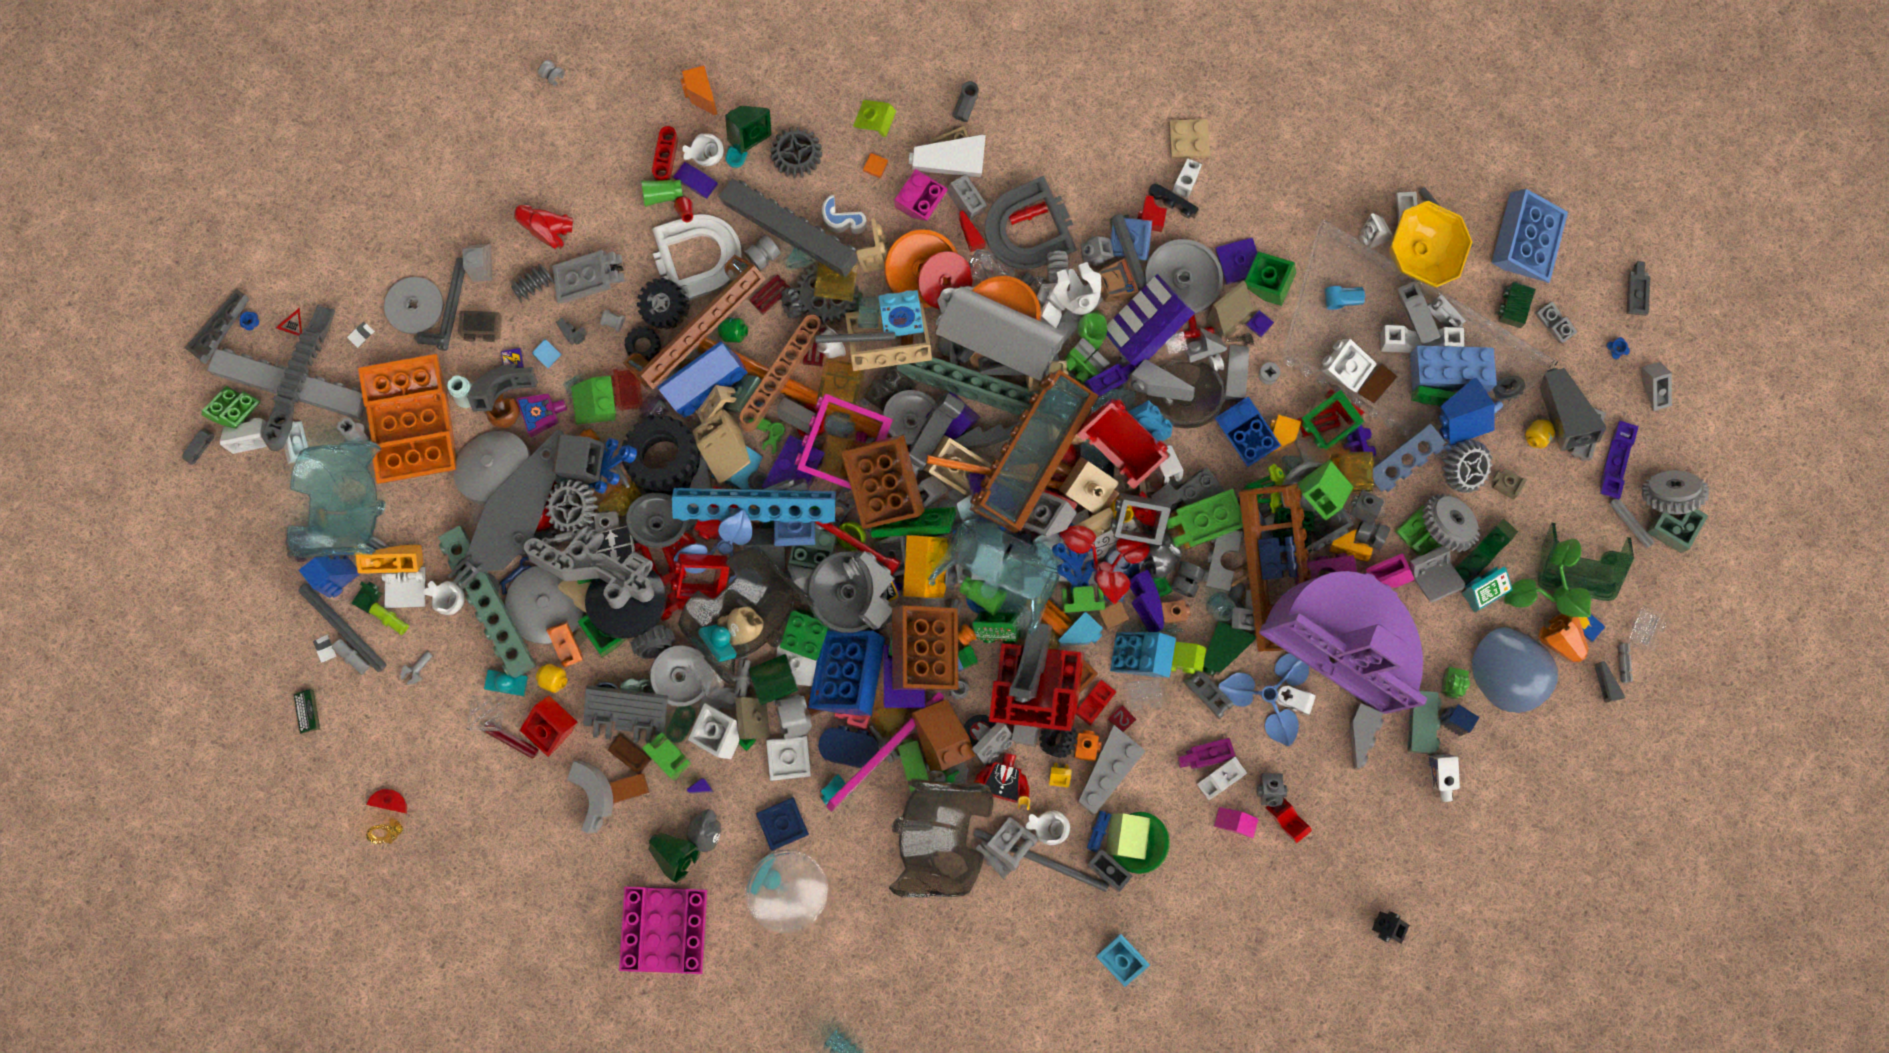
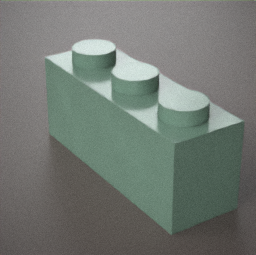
[1408,691,1441,755]

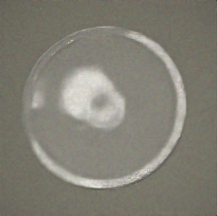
[745,850,828,933]

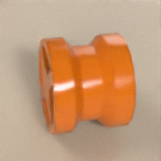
[958,623,977,648]

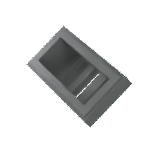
[1594,661,1626,703]

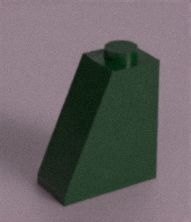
[1203,621,1256,677]

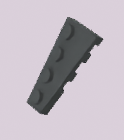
[185,289,249,364]

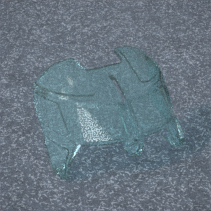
[287,441,386,558]
[928,518,1061,634]

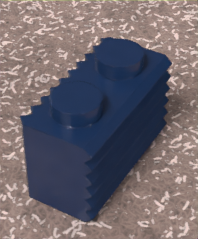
[1440,704,1479,736]

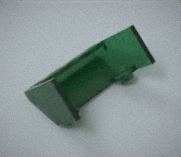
[1537,522,1634,601]

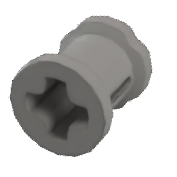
[600,309,625,332]

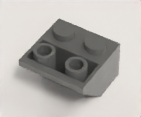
[552,435,605,484]

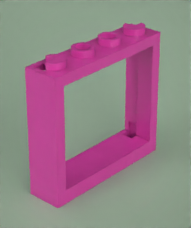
[795,394,893,490]

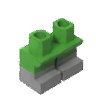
[1064,338,1110,385]

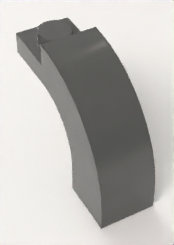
[467,364,538,412]

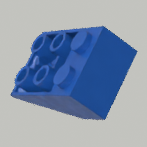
[1215,396,1281,467]

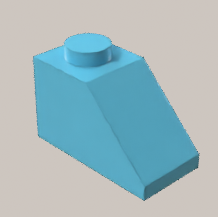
[1057,612,1103,646]

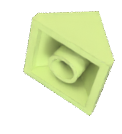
[1106,813,1150,859]

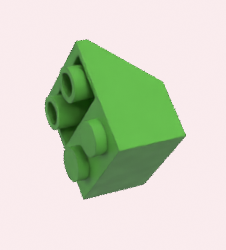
[1298,460,1353,521]

